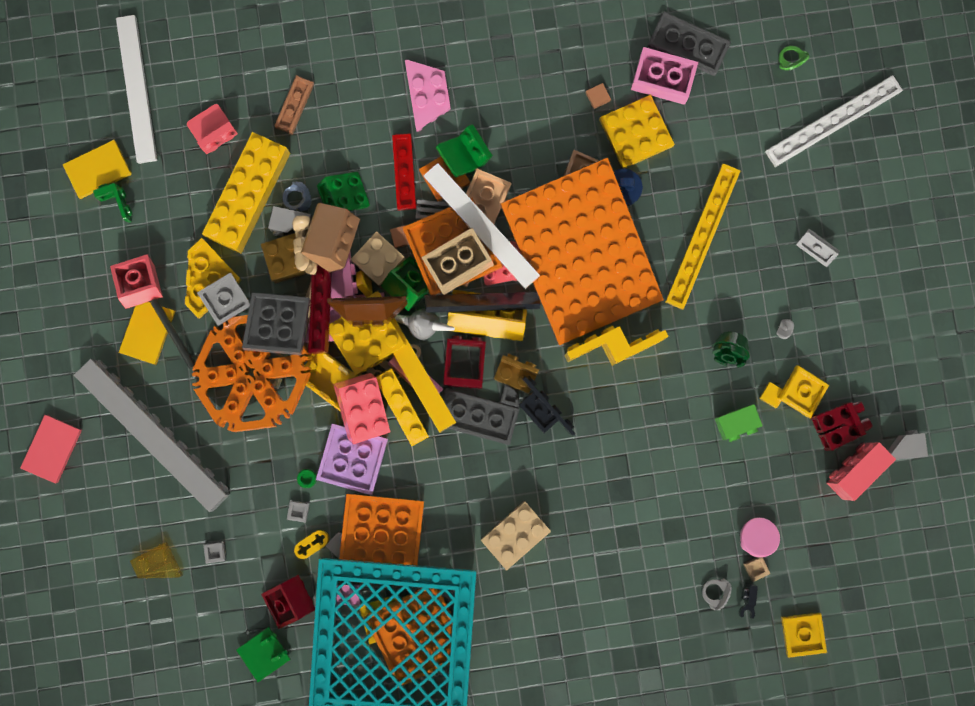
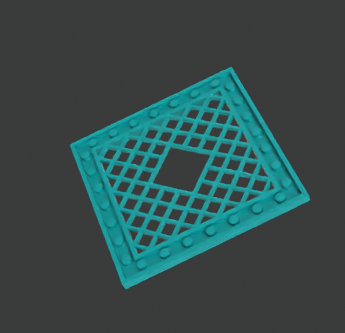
[309,558,477,706]

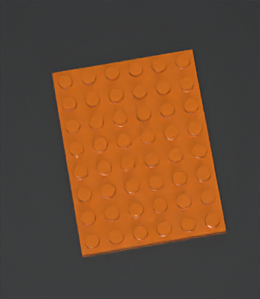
[500,158,664,345]

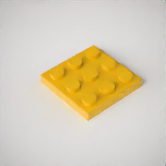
[599,95,675,169]
[329,296,405,376]

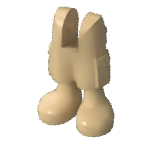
[292,216,318,275]

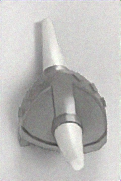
[395,308,455,341]

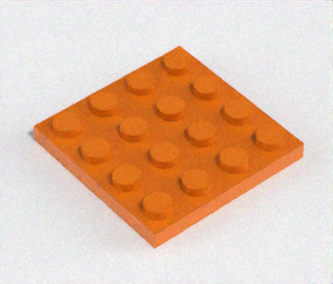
[402,197,503,295]
[339,494,424,566]
[364,588,453,688]

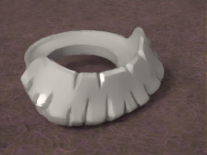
[702,578,732,610]

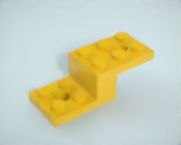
[564,326,669,366]

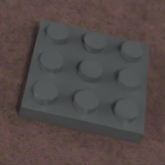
[242,293,311,355]

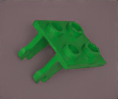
[236,627,291,682]

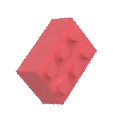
[333,373,390,444]
[826,442,896,501]

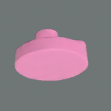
[740,518,780,557]

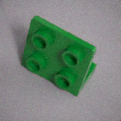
[436,124,493,178]
[317,172,370,211]

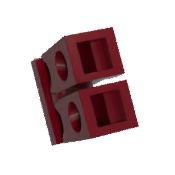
[811,401,873,451]

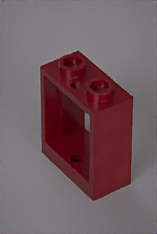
[444,336,486,389]

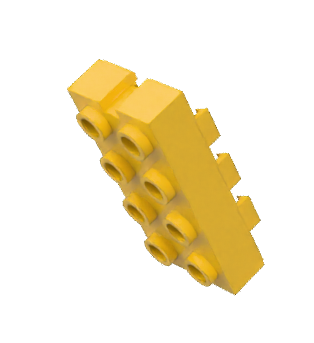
[294,353,358,412]

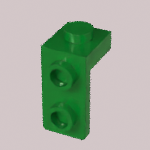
[93,183,133,223]

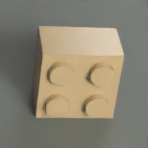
[350,231,406,288]

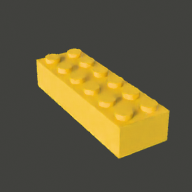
[202,132,291,254]

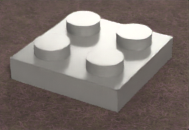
[197,273,250,326]

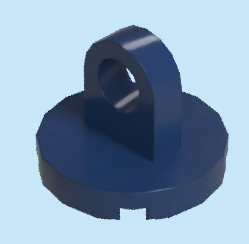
[614,169,643,206]

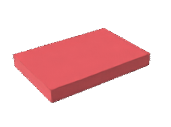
[20,415,82,484]

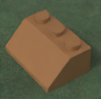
[301,203,360,272]

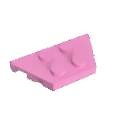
[405,60,451,132]

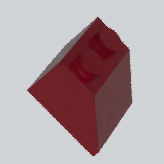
[261,575,315,629]

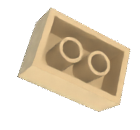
[421,228,494,295]
[481,501,551,570]

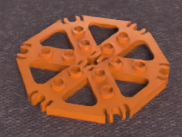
[192,315,311,432]

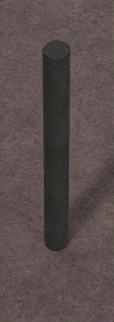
[150,299,195,369]

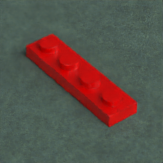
[392,134,416,211]

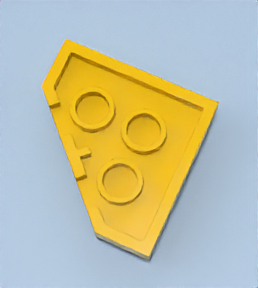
[185,238,241,319]

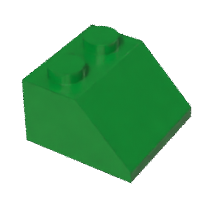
[380,256,429,311]

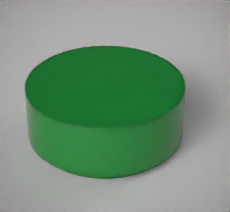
[297,469,317,488]

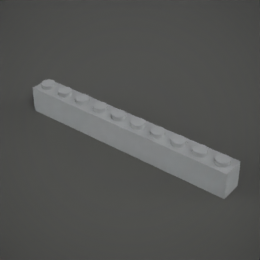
[74,359,230,512]

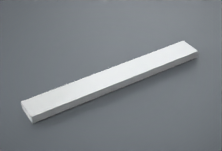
[116,15,157,164]
[765,75,903,167]
[423,163,540,289]

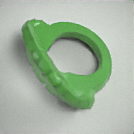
[779,46,809,70]

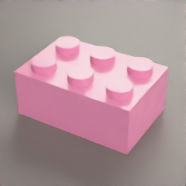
[631,47,698,105]

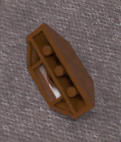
[327,296,408,327]

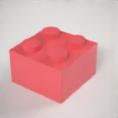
[110,254,163,309]

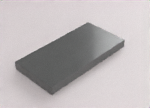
[648,11,731,76]
[443,388,520,445]

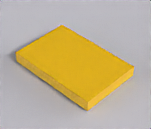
[63,140,132,199]
[118,302,176,365]

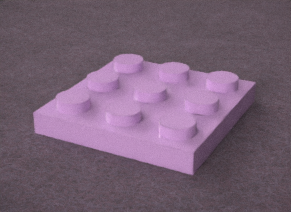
[316,424,388,495]

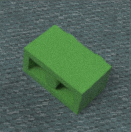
[714,404,763,442]

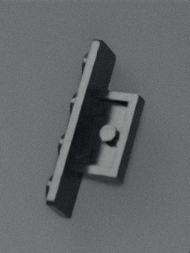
[518,375,576,436]

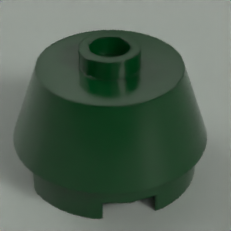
[712,331,750,368]

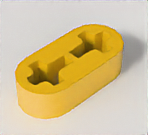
[294,530,329,559]

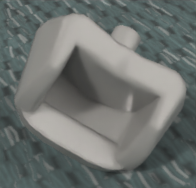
[776,319,794,339]

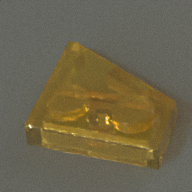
[130,542,183,578]

